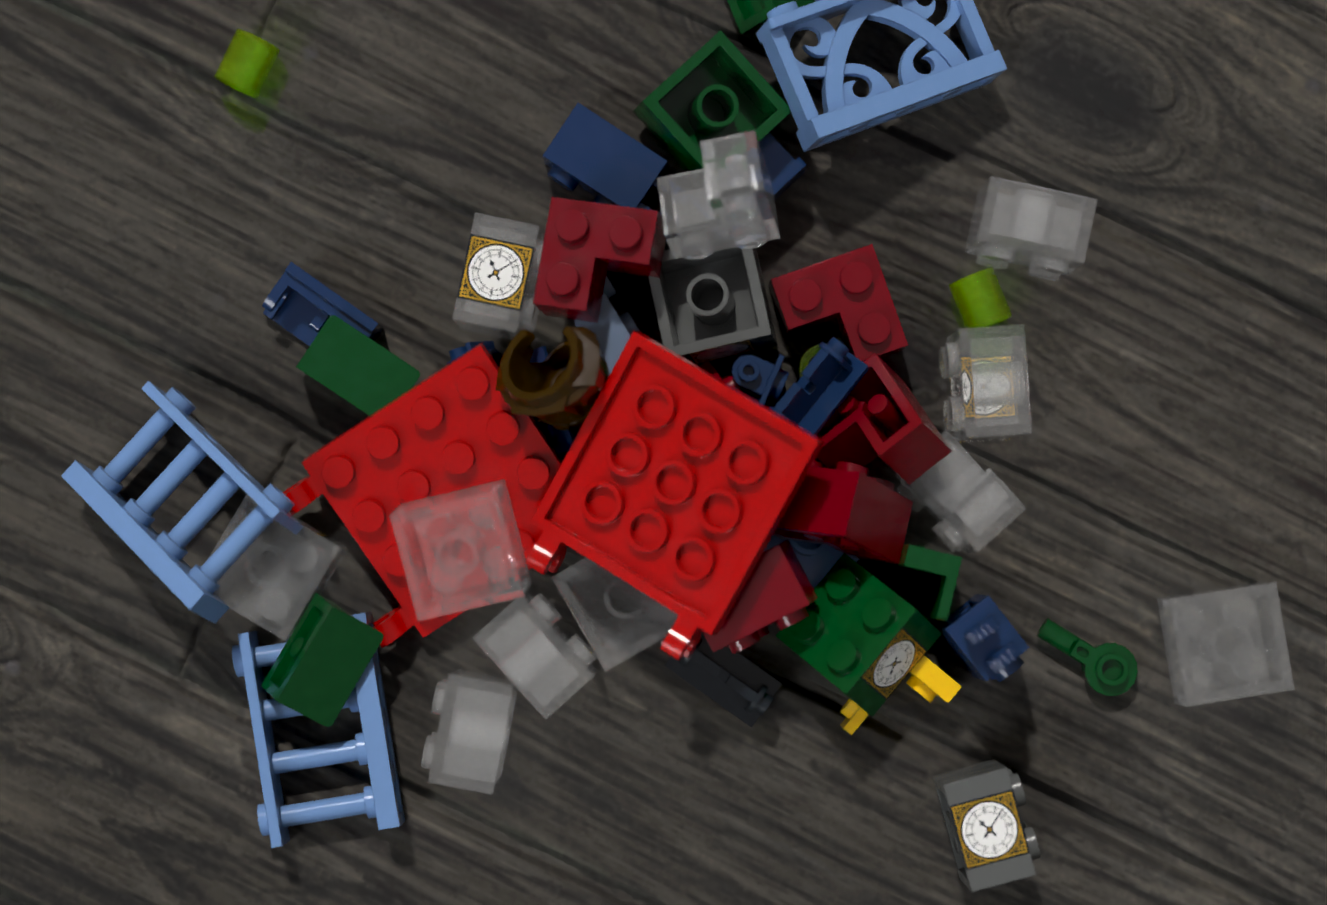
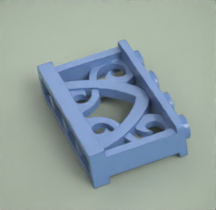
[756,0,1007,152]

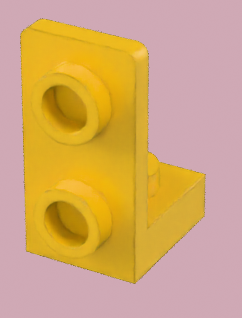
[840,656,962,735]

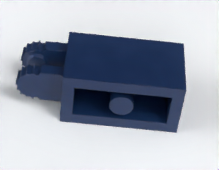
[542,103,695,238]
[934,594,1029,682]

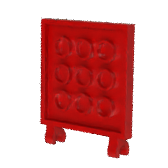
[525,331,825,660]
[283,342,563,648]

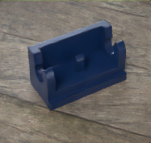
[262,262,384,346]

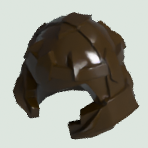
[496,326,610,431]

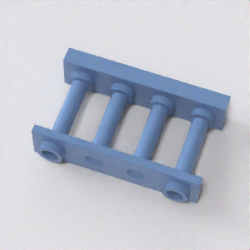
[61,381,303,624]
[232,612,405,848]

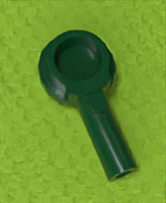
[1036,618,1138,696]

